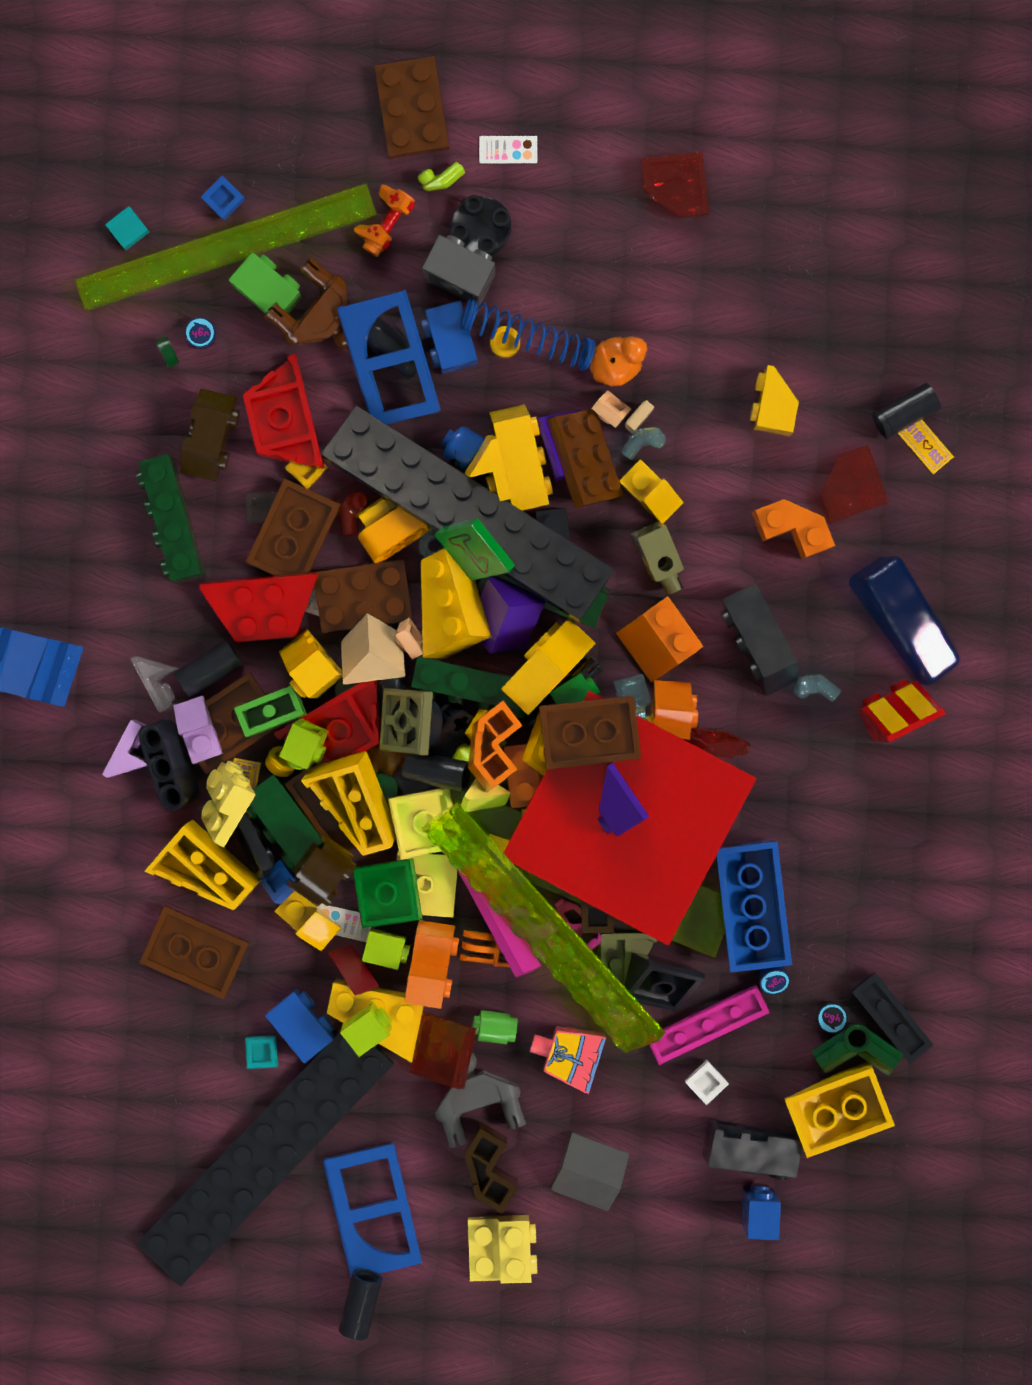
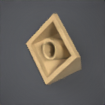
[341,613,405,684]

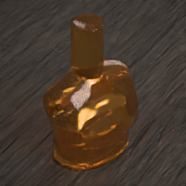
[369,743,407,776]

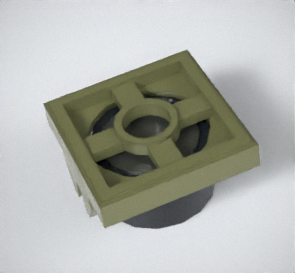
[379,688,443,755]

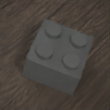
[422,235,496,307]

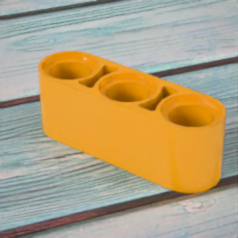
[358,507,432,563]

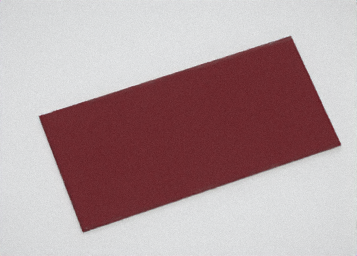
[328,944,380,996]

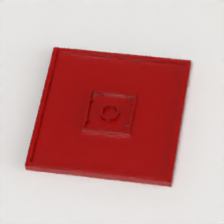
[501,690,757,946]

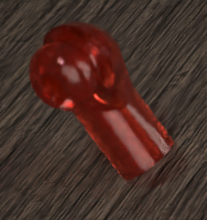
[339,491,367,536]

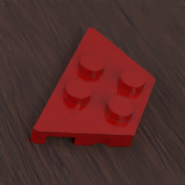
[243,353,325,469]
[199,572,318,642]
[274,680,381,765]

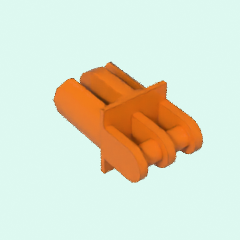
[459,930,510,967]

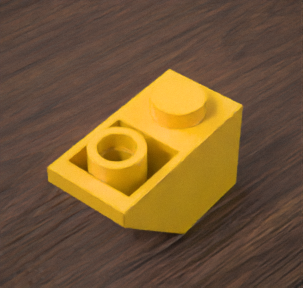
[750,365,799,436]

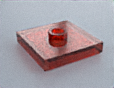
[410,1013,477,1089]

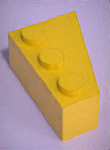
[489,404,553,511]
[421,548,492,659]
[501,618,596,715]
[279,629,343,699]
[301,751,396,856]
[144,820,261,911]
[327,978,424,1063]

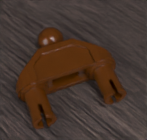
[263,256,349,350]

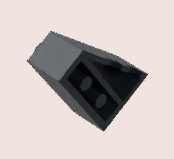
[720,584,799,696]
[703,1118,802,1180]

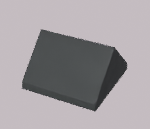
[551,1132,629,1211]

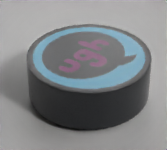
[816,1002,848,1034]

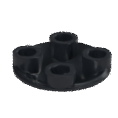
[451,195,511,255]

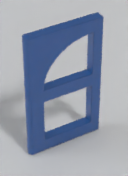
[337,290,441,424]
[322,1142,423,1277]

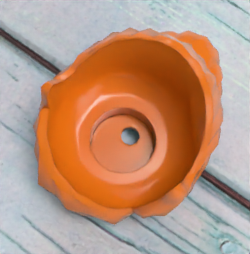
[590,336,648,387]

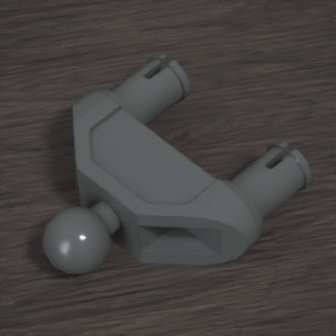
[434,1050,526,1148]

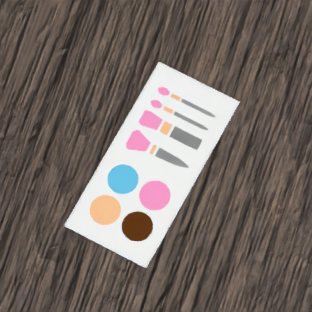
[479,136,537,163]
[318,904,371,942]

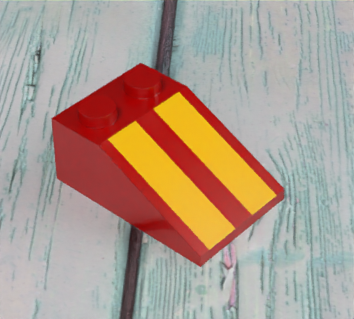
[857,678,946,743]

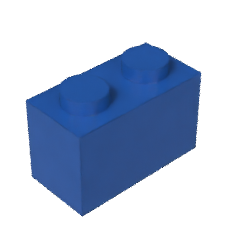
[421,300,478,375]
[265,988,335,1063]
[741,1183,781,1240]

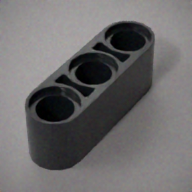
[139,718,199,811]

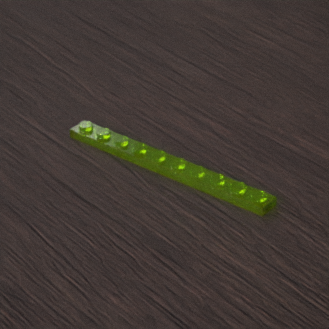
[75,184,377,311]

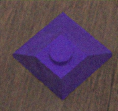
[598,762,649,837]

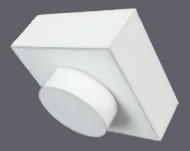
[685,1060,729,1105]

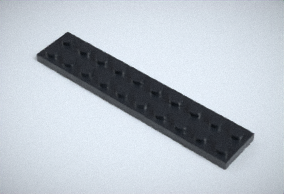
[321,406,614,623]
[137,1030,394,1287]

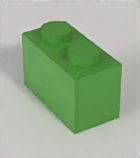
[229,252,302,314]
[234,686,307,737]

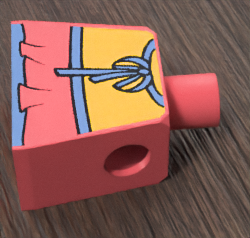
[530,1026,606,1094]

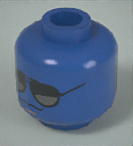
[441,426,484,472]

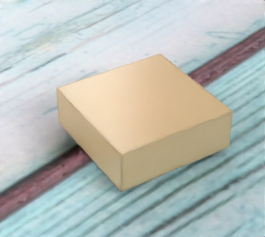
[625,400,654,434]

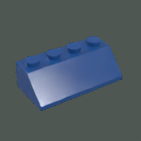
[716,839,792,973]

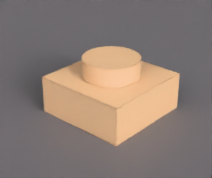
[592,390,631,428]
[395,617,423,660]

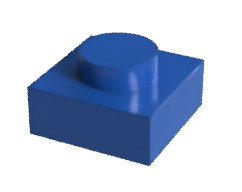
[201,175,245,221]
[260,860,296,904]

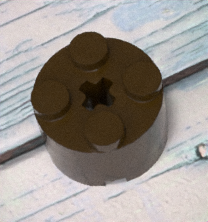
[286,833,356,907]

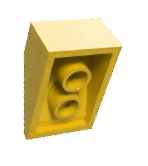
[785,1061,895,1158]

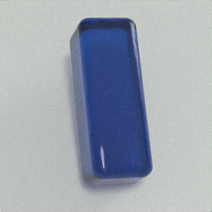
[849,556,960,685]

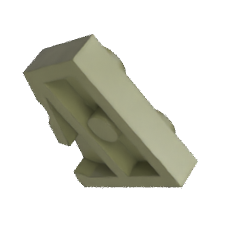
[598,932,657,996]

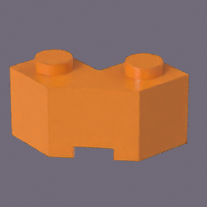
[751,499,835,559]
[468,701,522,792]
[404,920,459,1009]

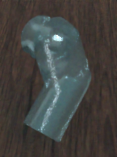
[620,427,666,460]
[794,674,841,702]

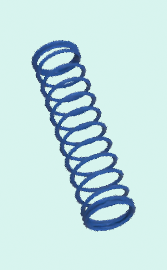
[461,298,595,371]

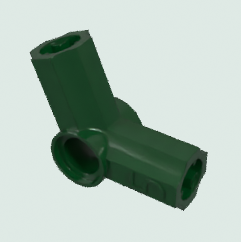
[811,1023,904,1076]

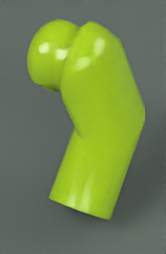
[418,162,465,191]

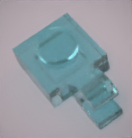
[614,674,652,721]

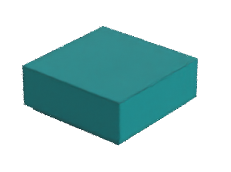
[105,206,149,250]
[245,1035,279,1069]

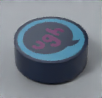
[185,317,217,349]
[758,966,790,995]

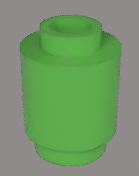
[472,1010,518,1044]

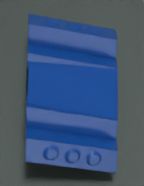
[0,627,84,707]

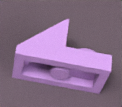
[173,696,223,764]
[102,720,148,778]

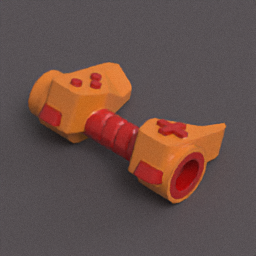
[354,185,415,257]

